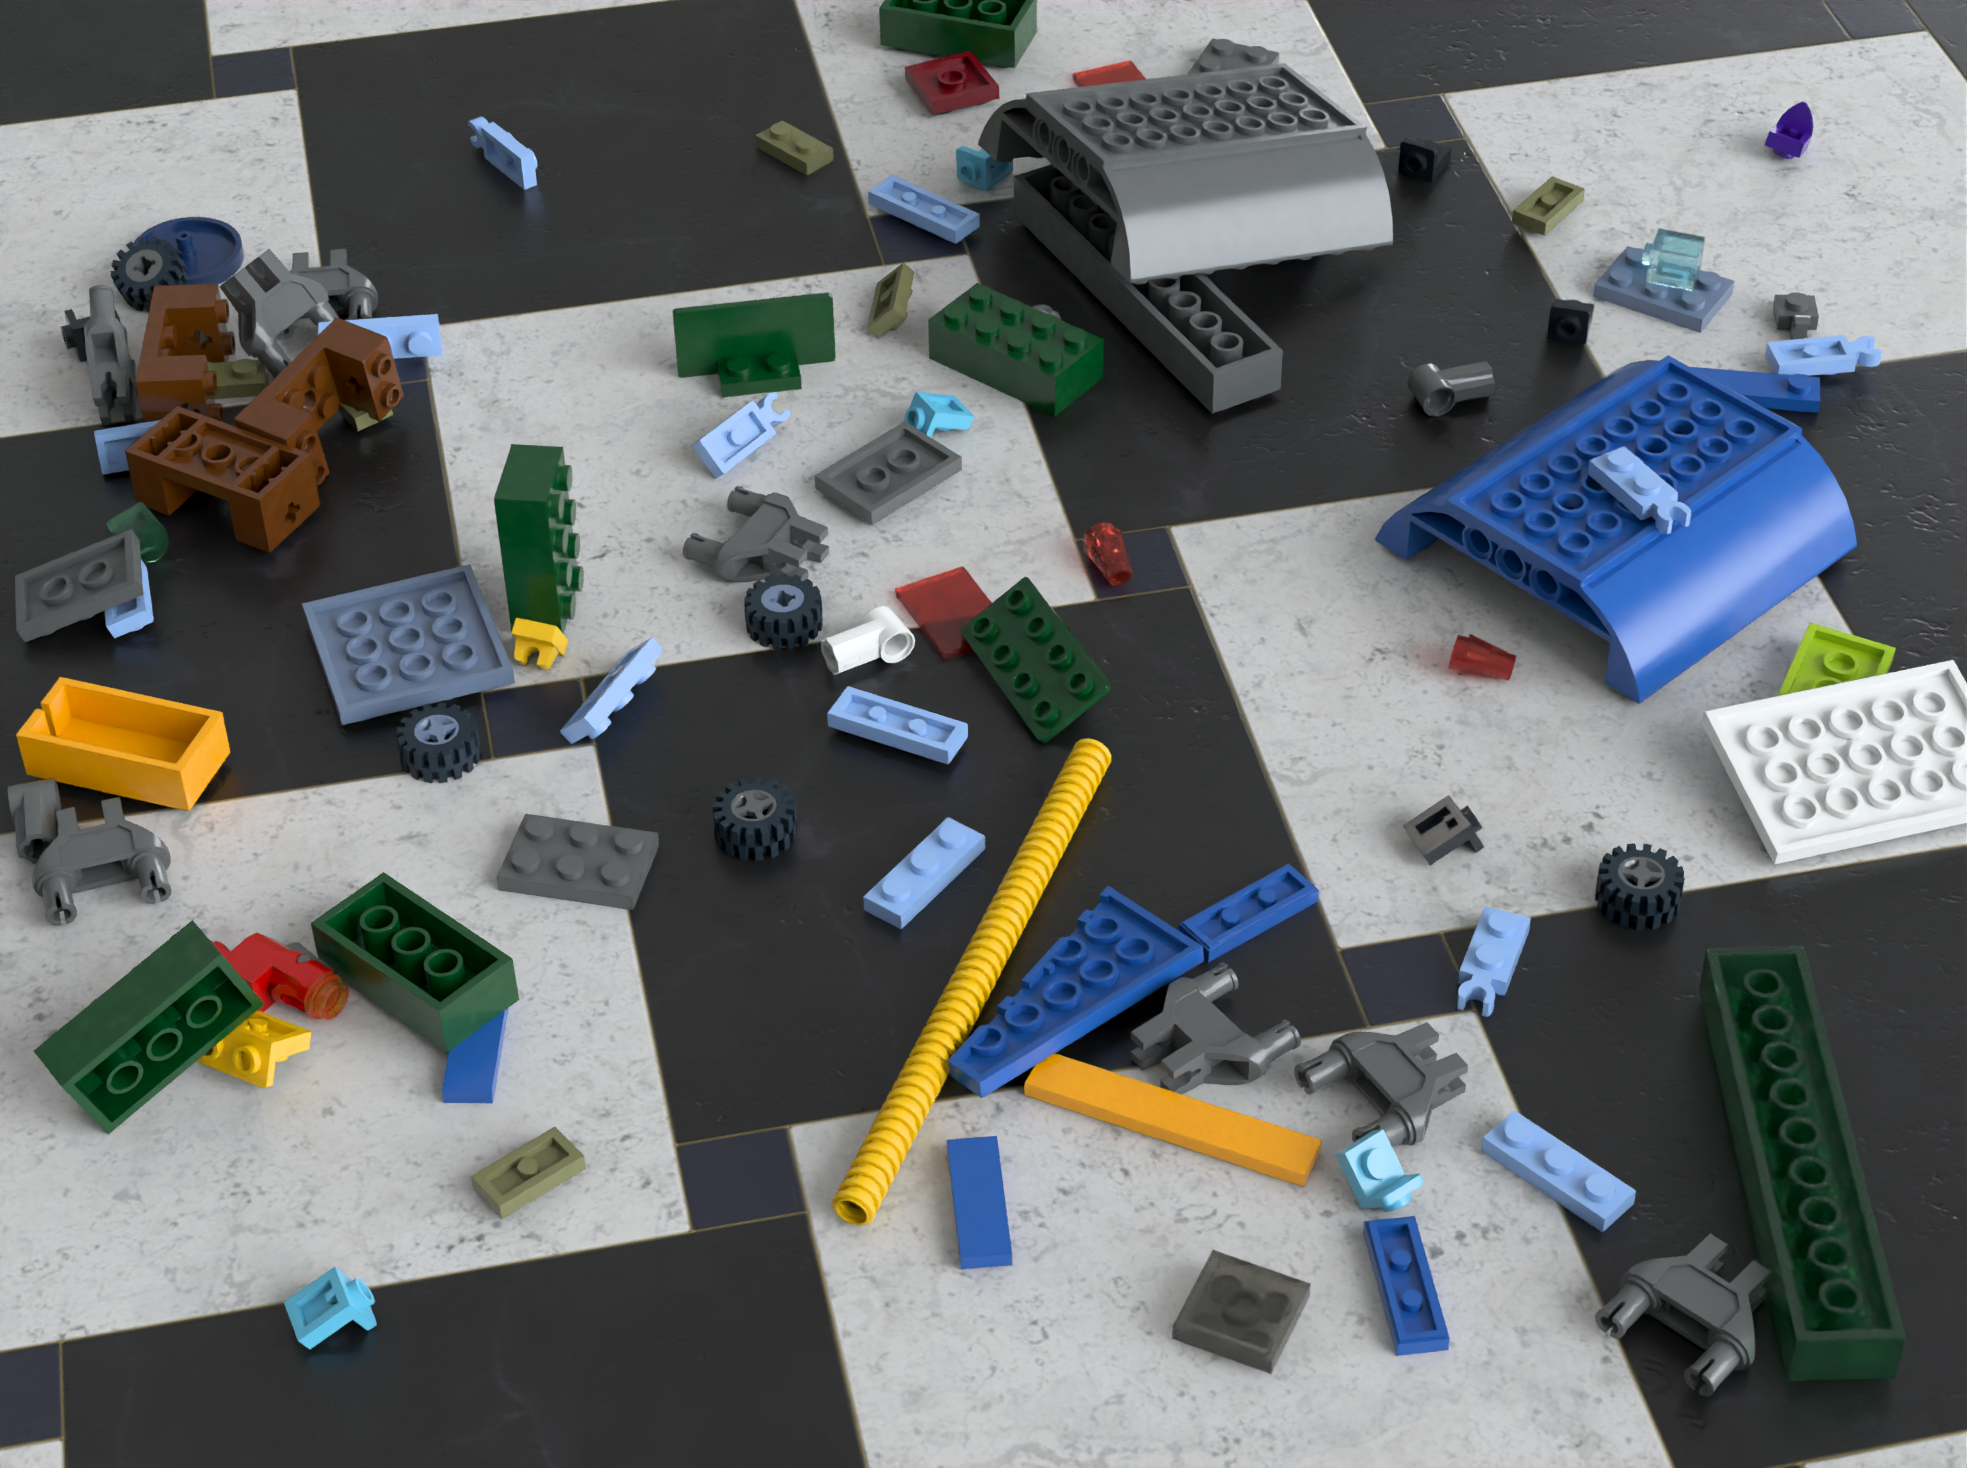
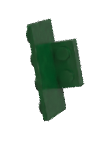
[672,292,836,398]
[960,577,1111,744]

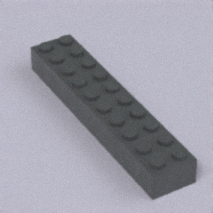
[1014,164,1283,414]

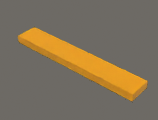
[1024,1053,1322,1187]

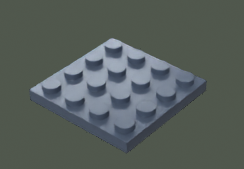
[302,564,515,725]

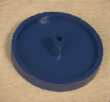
[133,217,244,285]

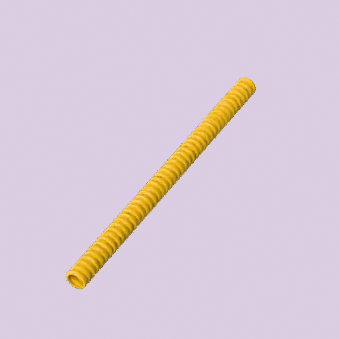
[831,738,1111,1226]

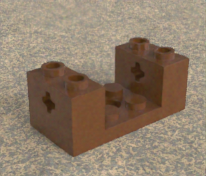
[135,283,236,423]
[234,317,404,486]
[125,406,320,553]

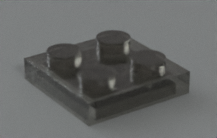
[1172,1250,1311,1374]

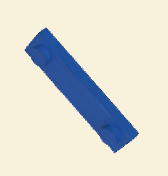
[1691,367,1820,413]

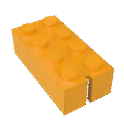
[16,677,231,811]

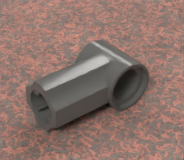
[1407,361,1495,416]
[8,778,62,864]

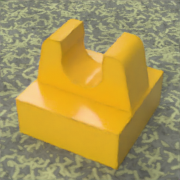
[511,618,569,671]

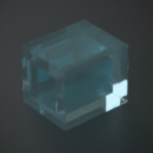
[1642,228,1705,291]

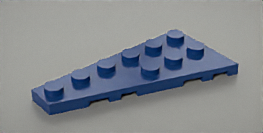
[948,886,1204,1098]

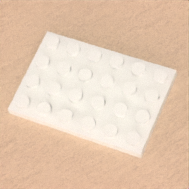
[1701,660,1967,865]

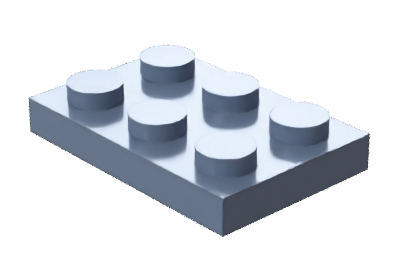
[1593,246,1735,333]

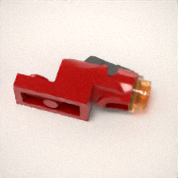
[210,933,349,1020]

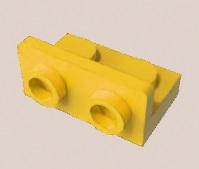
[197,1010,311,1088]

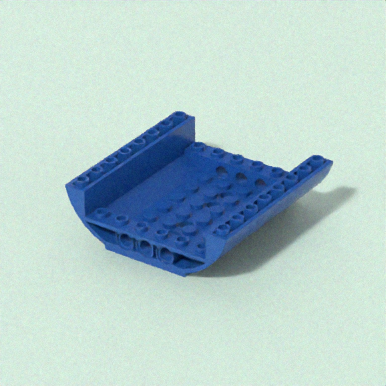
[1375,355,1857,704]

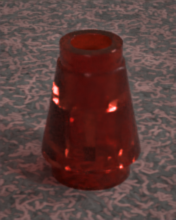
[1083,523,1133,586]
[1448,633,1516,681]

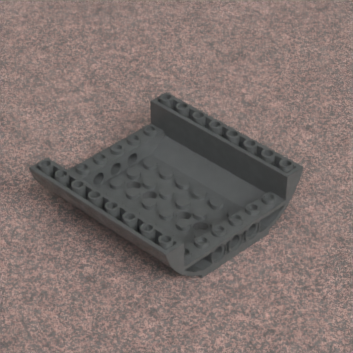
[978,63,1393,284]

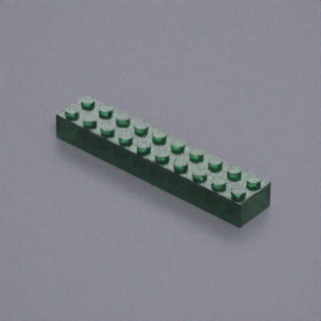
[1699,946,1906,1381]

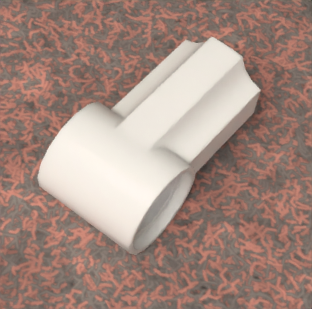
[821,606,915,675]

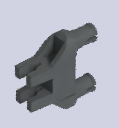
[219,248,339,378]
[277,249,378,340]
[84,285,137,425]
[683,486,829,582]
[32,797,171,926]
[1130,962,1301,1094]
[1294,1022,1468,1147]
[1595,1234,1771,1397]

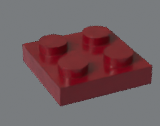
[905,51,999,115]

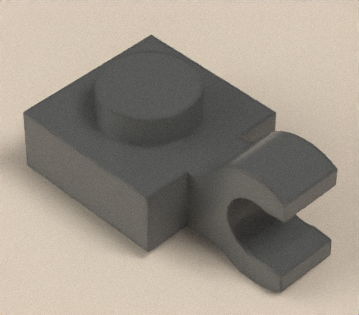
[1773,292,1819,340]

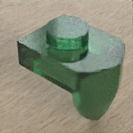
[106,501,169,563]

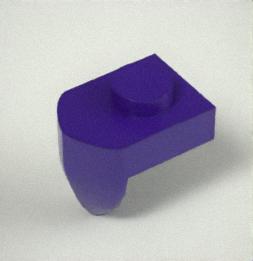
[1764,101,1814,159]

